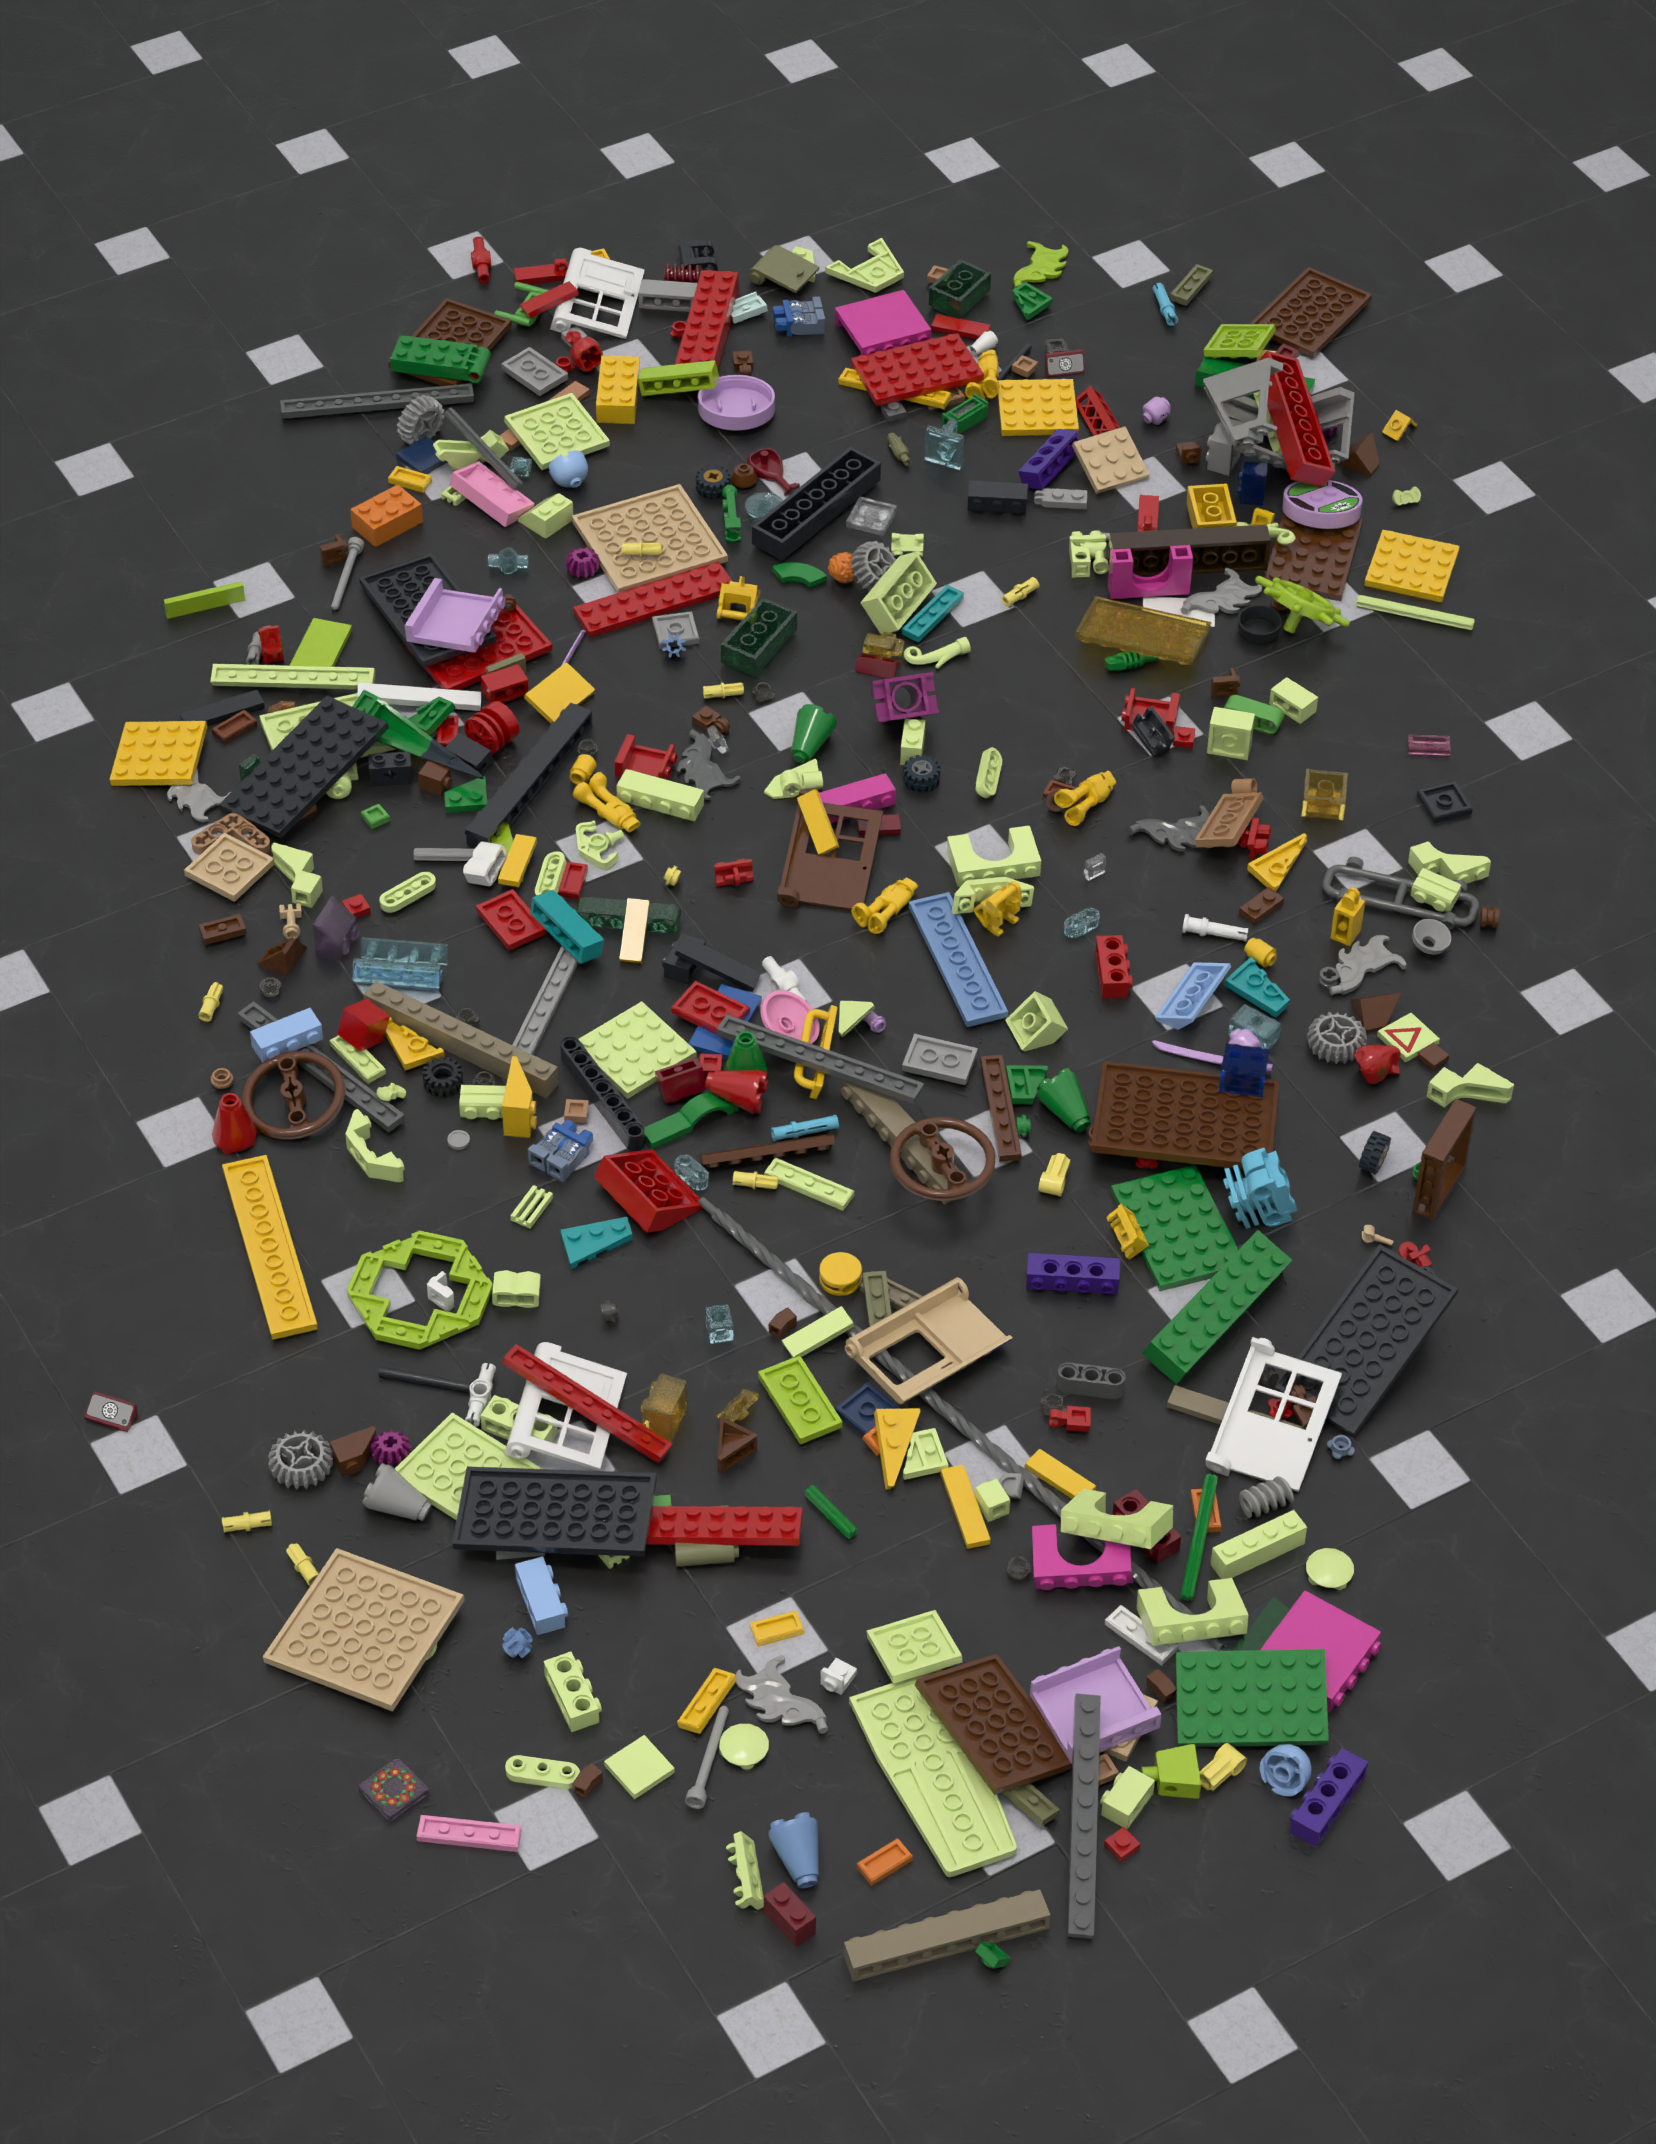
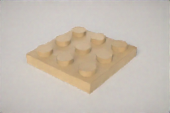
[1072,427,1150,494]
[184,833,275,902]

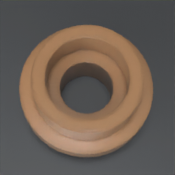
[211,1068,233,1089]

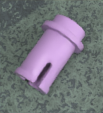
[863,1011,886,1033]

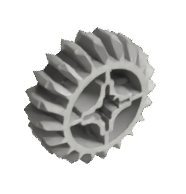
[397,395,445,445]
[850,541,897,592]
[1307,1011,1367,1064]
[268,1429,333,1490]

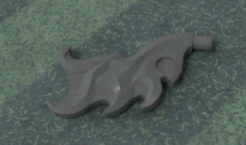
[677,729,740,800]
[1128,805,1209,851]

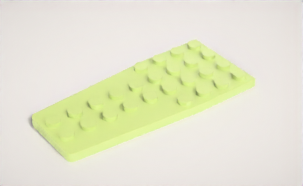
[849,1669,1017,1877]

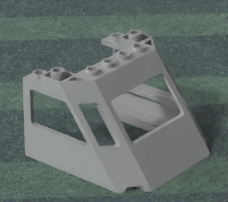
[1203,358,1354,473]

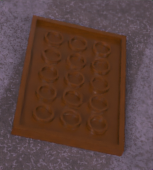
[1250,267,1372,358]
[388,298,512,386]
[1263,513,1363,601]
[914,1654,1072,1795]

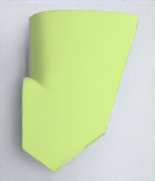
[764,759,823,799]

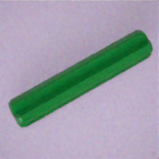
[805,1485,857,1539]

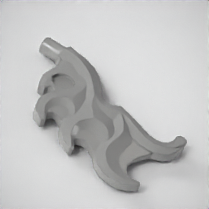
[1181,568,1262,614]
[167,769,231,822]
[1329,935,1407,995]
[736,1655,828,1734]

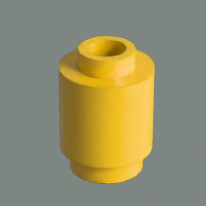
[570,755,597,785]
[1244,938,1277,967]

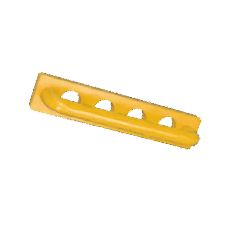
[794,1005,838,1099]

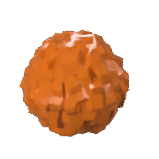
[827,552,855,584]

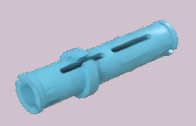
[1152,283,1178,326]
[771,1115,839,1142]

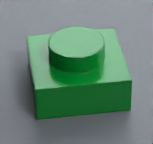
[975,1942,1011,1968]

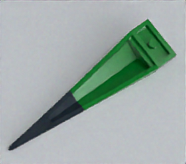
[352,690,484,779]

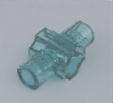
[488,548,529,574]

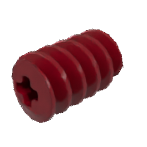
[664,263,703,284]

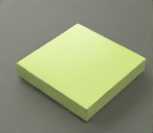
[604,1735,675,1799]

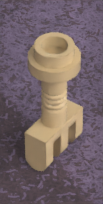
[279,903,302,939]

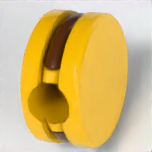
[819,1252,862,1296]

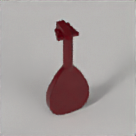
[747,448,800,496]

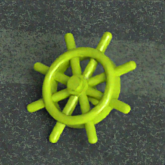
[1255,576,1350,633]

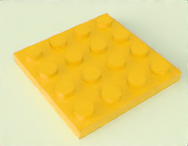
[997,379,1079,436]
[1364,530,1460,603]
[110,721,207,786]

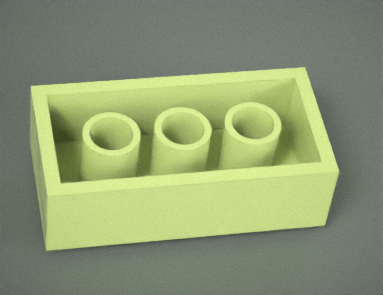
[860,551,937,635]

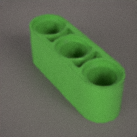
[1224,695,1284,734]

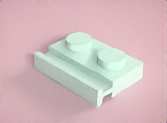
[731,292,768,324]

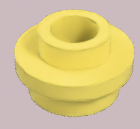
[663,866,681,886]

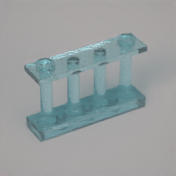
[353,937,448,988]

